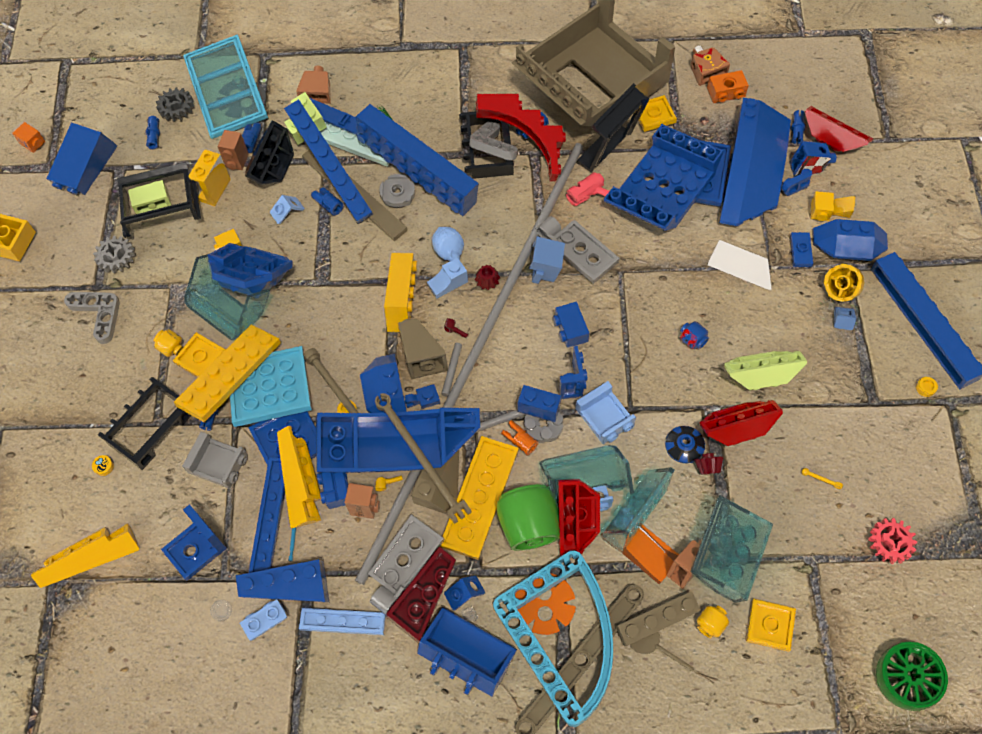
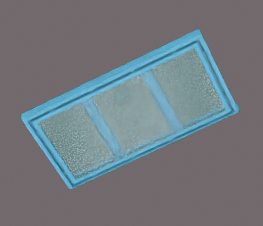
[183,34,268,139]

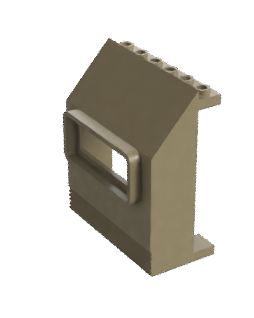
[511,0,675,126]

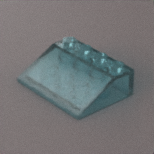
[601,467,675,553]
[690,495,773,603]

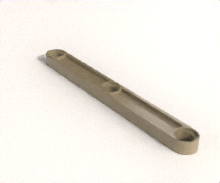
[516,585,644,734]

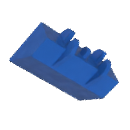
[417,608,517,697]

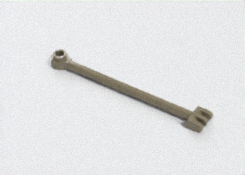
[375,393,472,524]

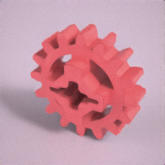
[868,518,918,564]

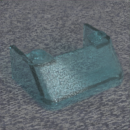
[184,254,270,340]
[539,445,634,505]

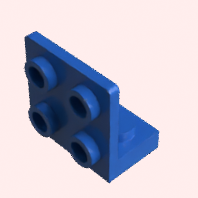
[559,346,588,400]

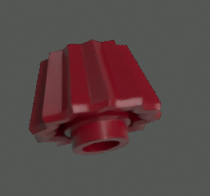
[475,264,500,290]
[694,453,723,475]

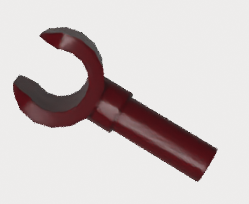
[444,318,468,338]

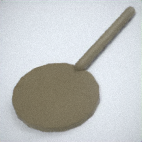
[630,632,694,671]

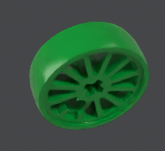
[876,642,948,711]

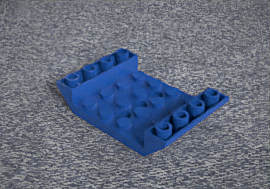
[604,124,723,231]

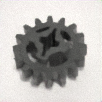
[156,87,194,121]

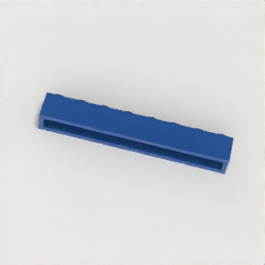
[871,252,982,390]

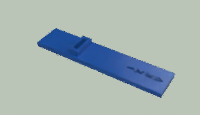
[310,98,357,135]

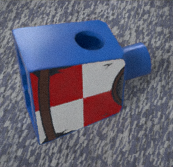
[789,141,837,177]

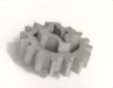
[93,236,135,273]

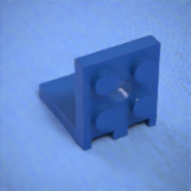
[161,504,227,581]

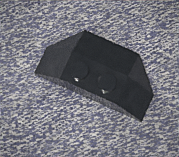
[245,120,294,185]

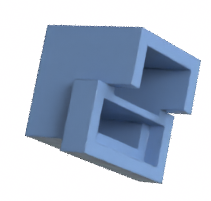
[529,236,565,284]

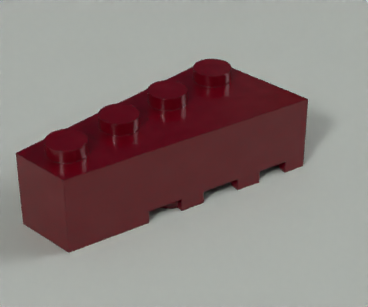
[386,547,456,644]

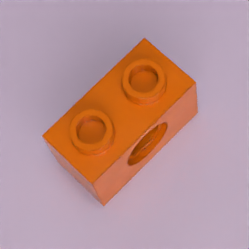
[707,70,749,103]

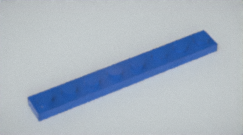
[284,99,373,223]

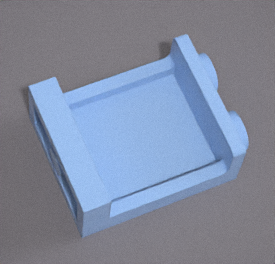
[575,381,636,444]

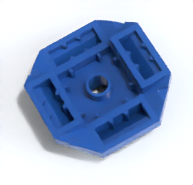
[208,243,293,297]

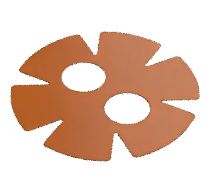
[515,573,576,635]

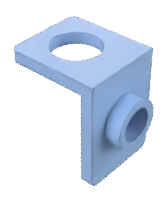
[270,195,305,224]
[593,485,613,511]

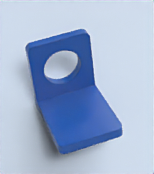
[444,575,485,610]

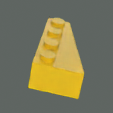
[384,253,417,332]

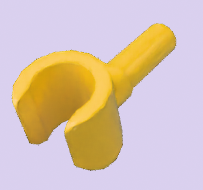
[375,475,403,492]

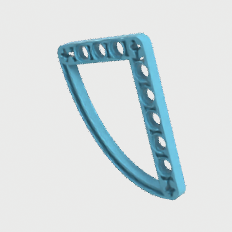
[493,551,613,727]

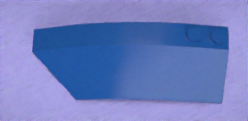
[719,98,791,226]
[316,408,480,473]

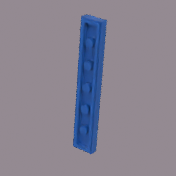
[249,457,285,573]

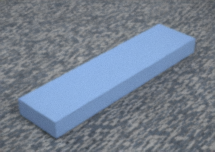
[299,608,386,635]

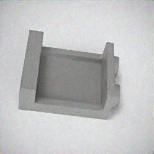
[182,432,247,489]

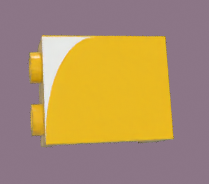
[188,150,231,206]

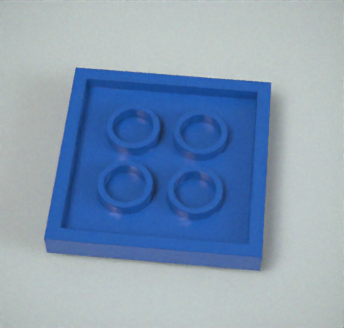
[248,411,316,466]

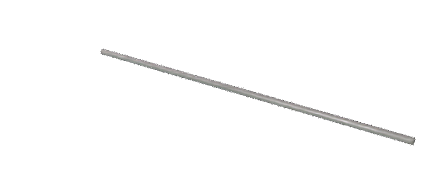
[355,143,583,585]

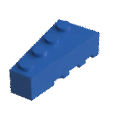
[236,559,330,603]

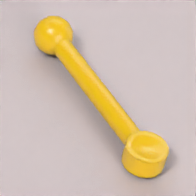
[801,468,843,489]

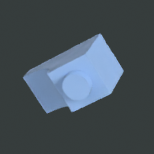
[427,258,468,299]

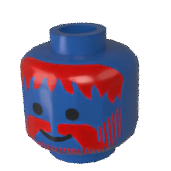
[680,321,709,349]

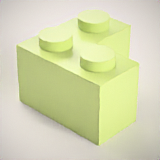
[284,92,327,145]

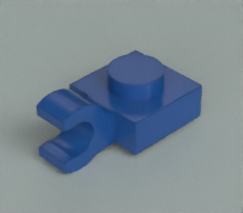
[404,384,440,409]

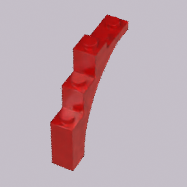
[476,94,566,181]

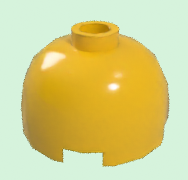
[824,264,865,302]

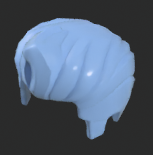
[432,227,464,261]

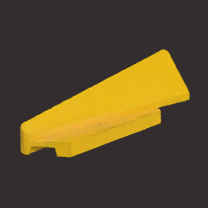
[277,426,321,528]
[31,523,139,588]

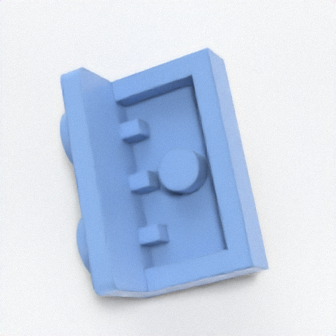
[240,599,287,641]

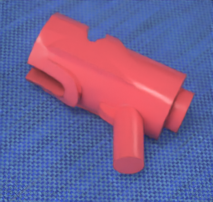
[566,172,609,206]

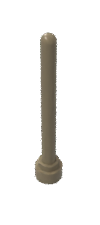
[303,348,359,413]

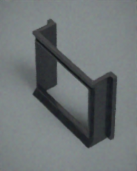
[576,83,649,173]
[117,162,202,238]

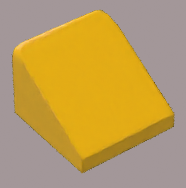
[832,196,855,218]

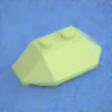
[724,351,807,390]

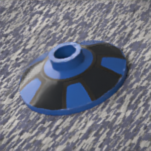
[665,426,705,464]

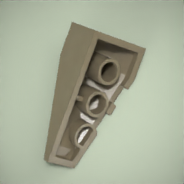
[411,450,459,515]

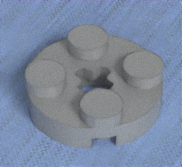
[379,174,415,207]
[524,412,563,443]

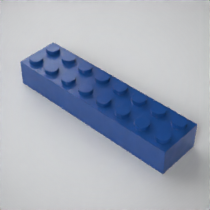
[356,104,479,216]

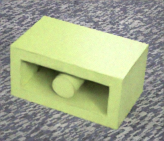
[128,180,171,214]

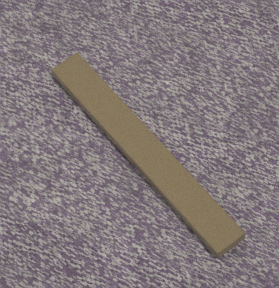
[302,149,408,241]

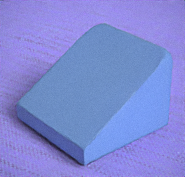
[834,307,856,330]

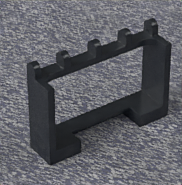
[459,111,514,179]
[97,377,192,470]

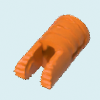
[501,420,539,455]

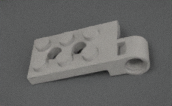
[536,216,620,284]
[368,515,445,615]

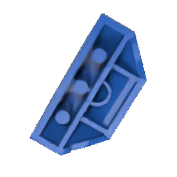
[813,219,888,261]
[360,354,407,413]

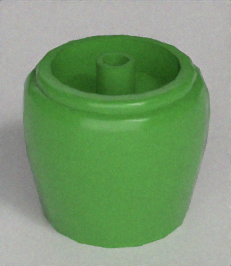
[497,484,560,551]

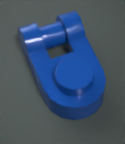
[782,169,812,196]

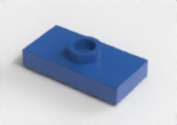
[790,232,813,267]

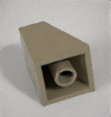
[398,318,448,379]

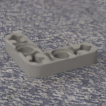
[469,122,518,160]
[64,292,120,344]

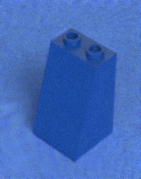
[46,122,118,195]

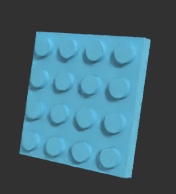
[230,346,312,427]

